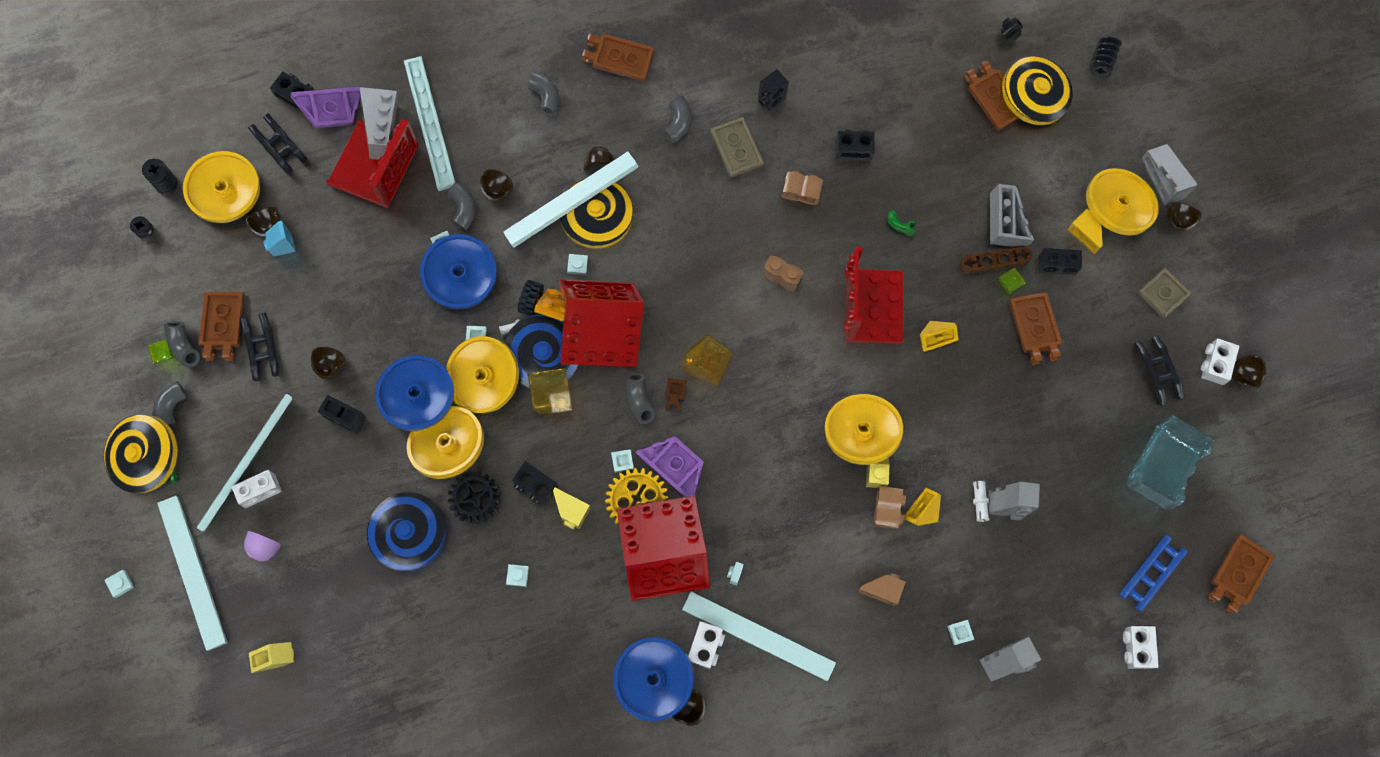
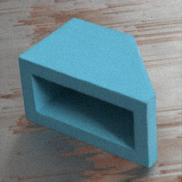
[263,221,296,257]

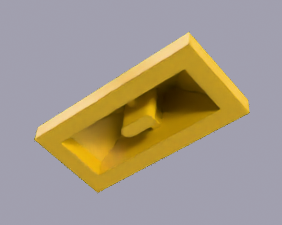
[920,321,959,352]
[904,488,941,526]

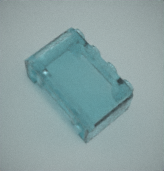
[1125,415,1214,510]

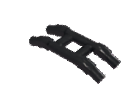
[248,113,307,174]
[240,312,279,382]
[1134,336,1185,405]

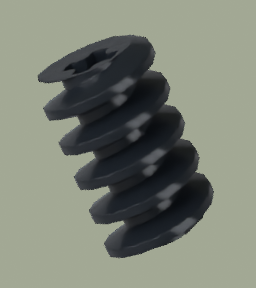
[1090,36,1122,78]
[142,158,178,194]

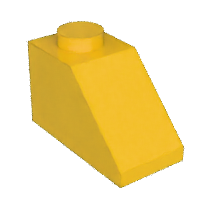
[1067,209,1103,254]

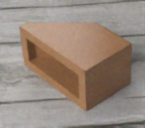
[857,573,906,607]

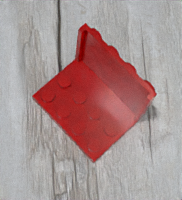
[326,119,419,208]
[844,247,903,344]
[559,279,644,367]
[617,496,710,601]

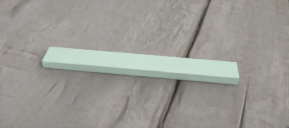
[404,56,455,191]
[504,152,638,248]
[196,394,292,531]
[157,496,228,651]
[682,592,836,682]

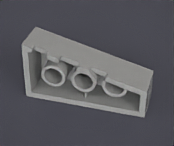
[360,87,398,160]

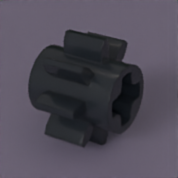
[1000,17,1023,40]

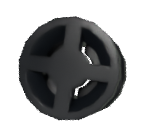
[130,216,154,239]

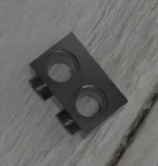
[758,69,789,111]
[270,71,314,114]
[836,129,875,160]
[1039,248,1082,275]
[317,395,366,434]
[512,461,559,505]

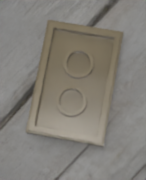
[710,117,764,178]

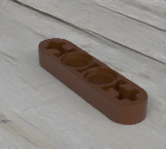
[960,246,1032,274]

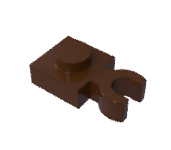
[665,378,687,413]

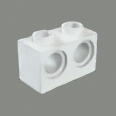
[1201,338,1239,385]
[231,470,282,508]
[688,621,725,669]
[1123,626,1159,669]

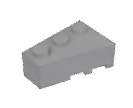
[1141,144,1198,206]
[990,184,1034,247]
[986,482,1040,520]
[979,637,1041,681]

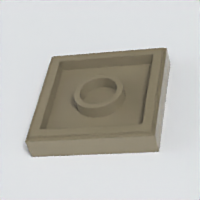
[1137,268,1192,319]

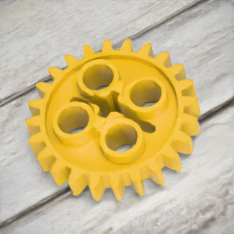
[605,468,669,524]

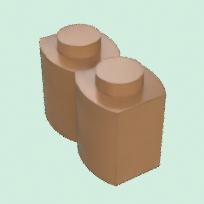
[782,171,823,205]
[763,256,804,292]
[873,486,906,530]

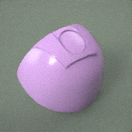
[244,531,281,562]

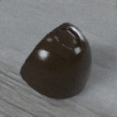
[583,147,614,170]
[480,169,513,201]
[1167,202,1202,231]
[246,207,280,237]
[311,347,346,379]
[1232,355,1266,389]
[672,689,706,726]

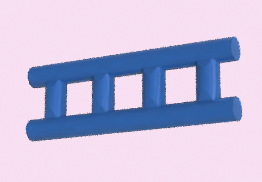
[1119,535,1188,613]

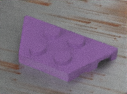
[291,87,360,128]
[635,436,704,497]

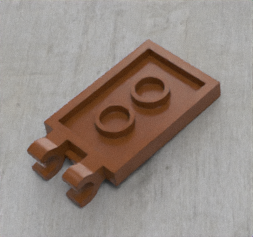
[582,33,654,82]
[964,61,1020,131]
[198,292,245,361]
[1009,292,1062,366]
[1208,534,1275,614]

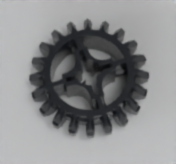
[448,471,501,524]

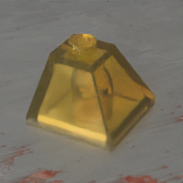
[679,335,733,386]
[527,368,572,413]

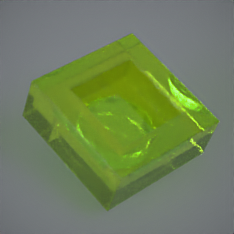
[998,268,1026,294]
[147,339,173,365]

